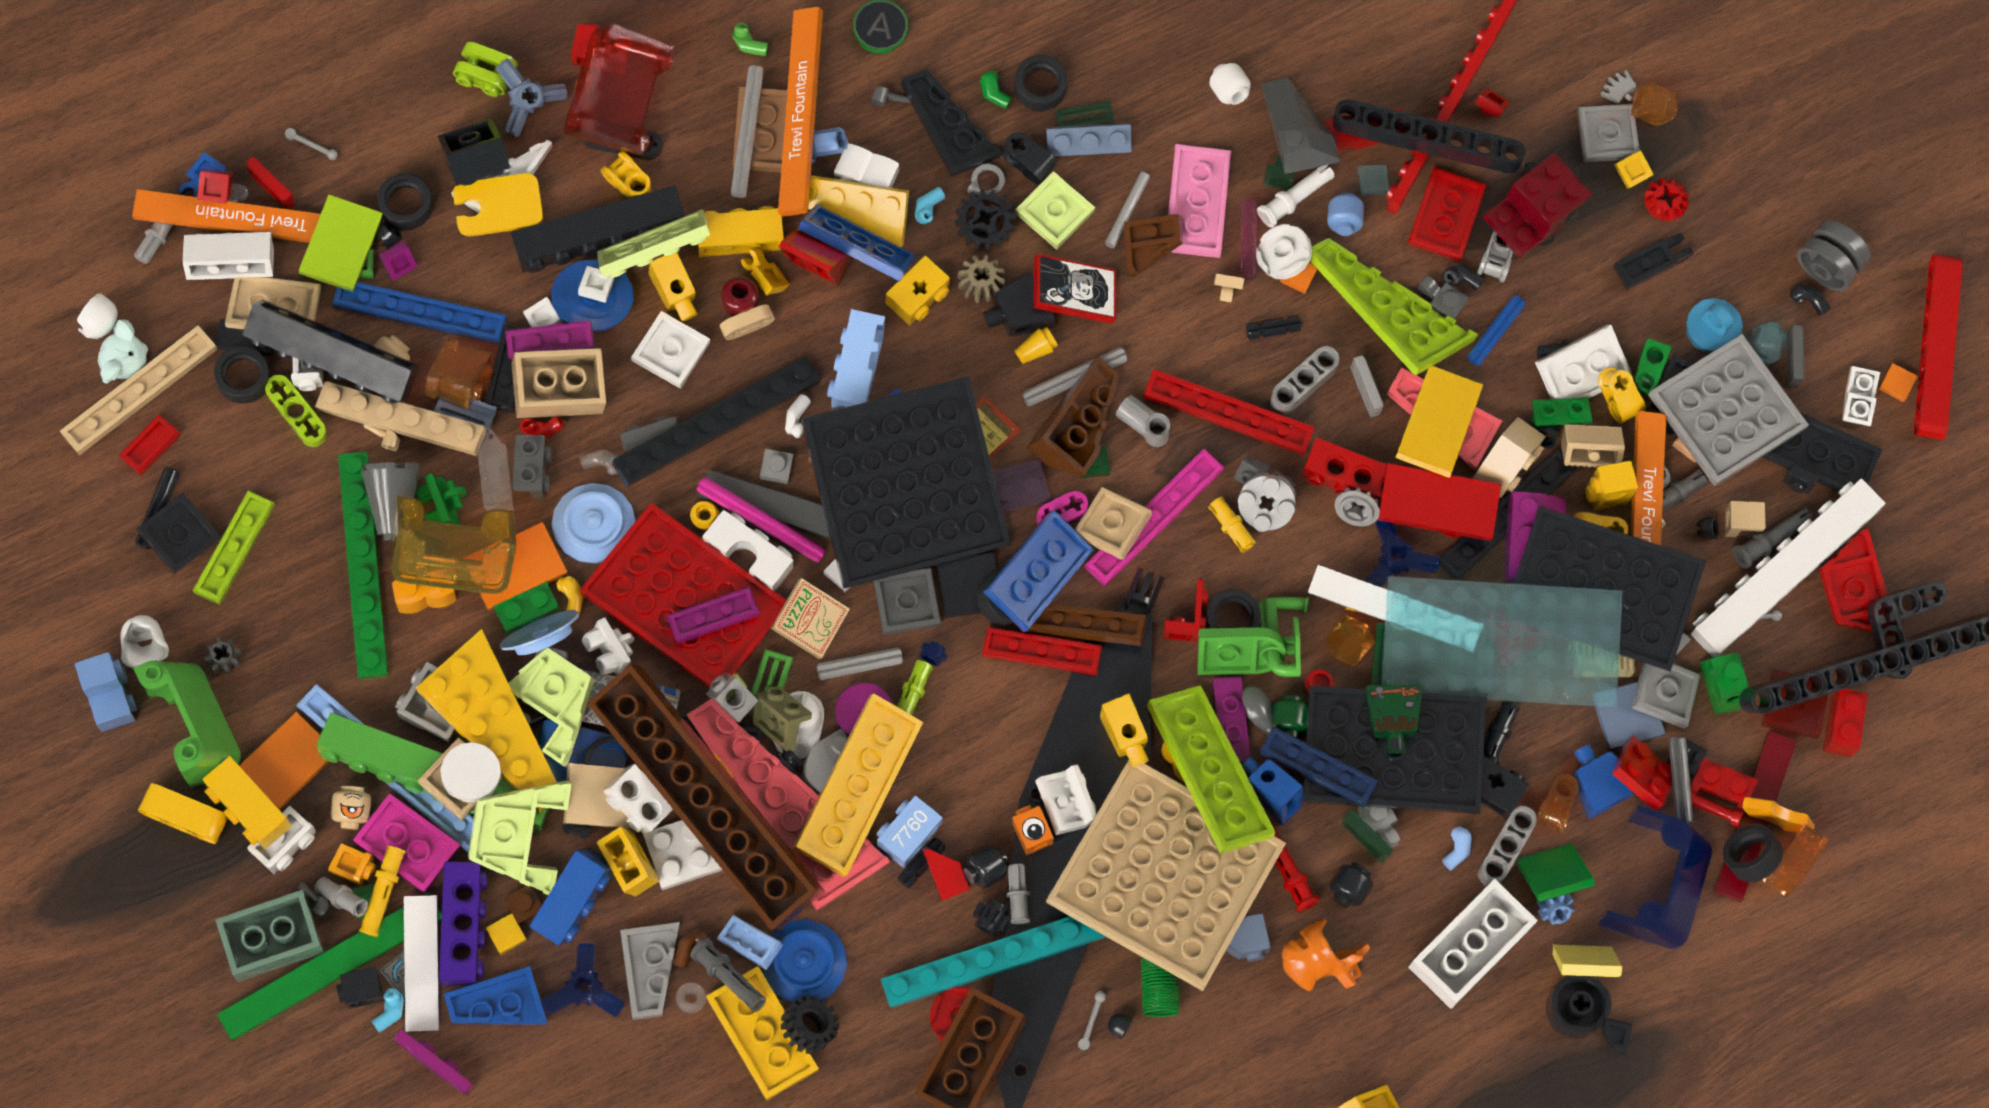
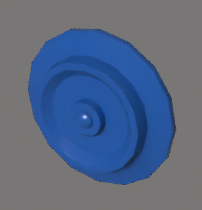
[551,260,634,332]
[762,919,847,1003]

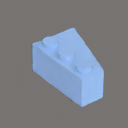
[827,309,885,409]

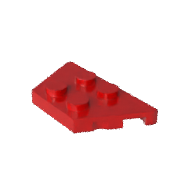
[1818,528,1895,637]

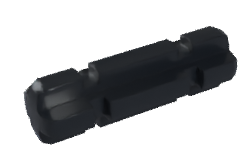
[1246,315,1302,340]
[898,837,946,888]

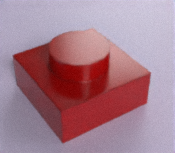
[1475,88,1511,118]

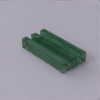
[1055,100,1115,127]
[1341,809,1394,863]

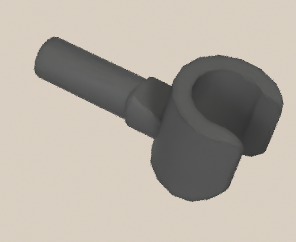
[870,86,910,107]

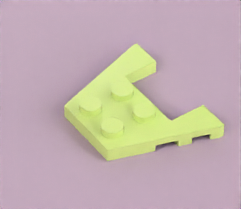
[508,647,595,767]
[468,781,572,895]

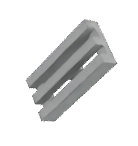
[1350,355,1384,418]

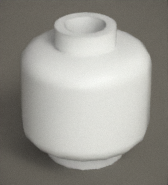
[1209,63,1251,105]

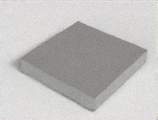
[1577,104,1640,162]
[1632,663,1701,729]

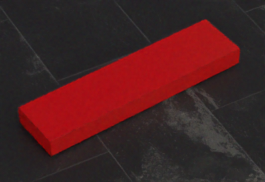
[982,627,1103,676]

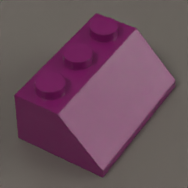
[1503,491,1566,582]

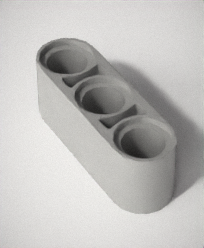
[1270,346,1339,415]
[1478,806,1537,886]

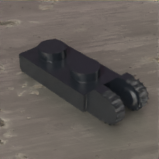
[1613,233,1694,290]

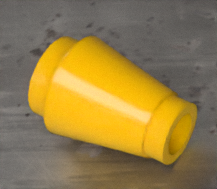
[1014,327,1058,364]

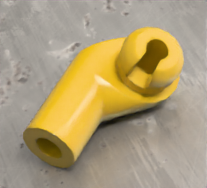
[557,576,585,619]

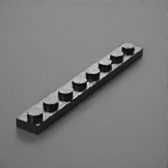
[611,356,821,487]

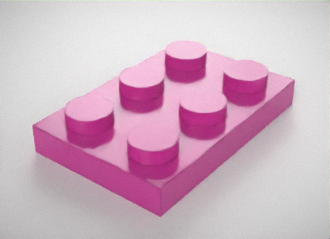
[353,793,461,894]

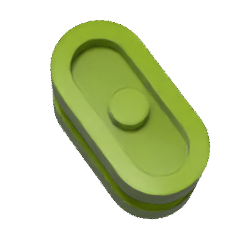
[453,42,518,97]

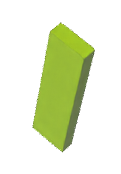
[193,490,275,605]

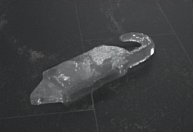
[478,428,515,544]

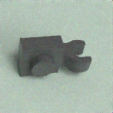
[1417,275,1469,319]

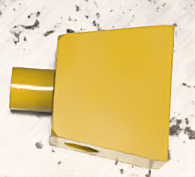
[648,252,697,322]
[1100,694,1149,768]

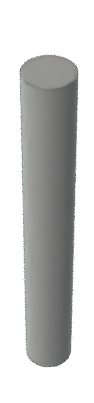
[1105,172,1150,248]

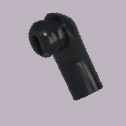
[1790,283,1831,316]

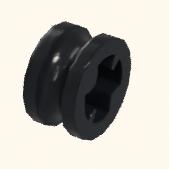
[775,748,804,774]

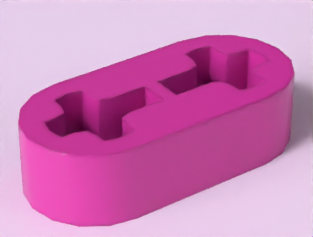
[1036,491,1088,525]

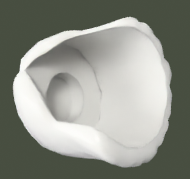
[120,615,169,668]

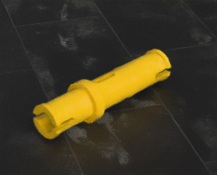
[359,845,406,937]

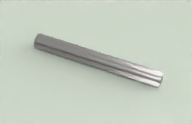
[731,65,764,198]

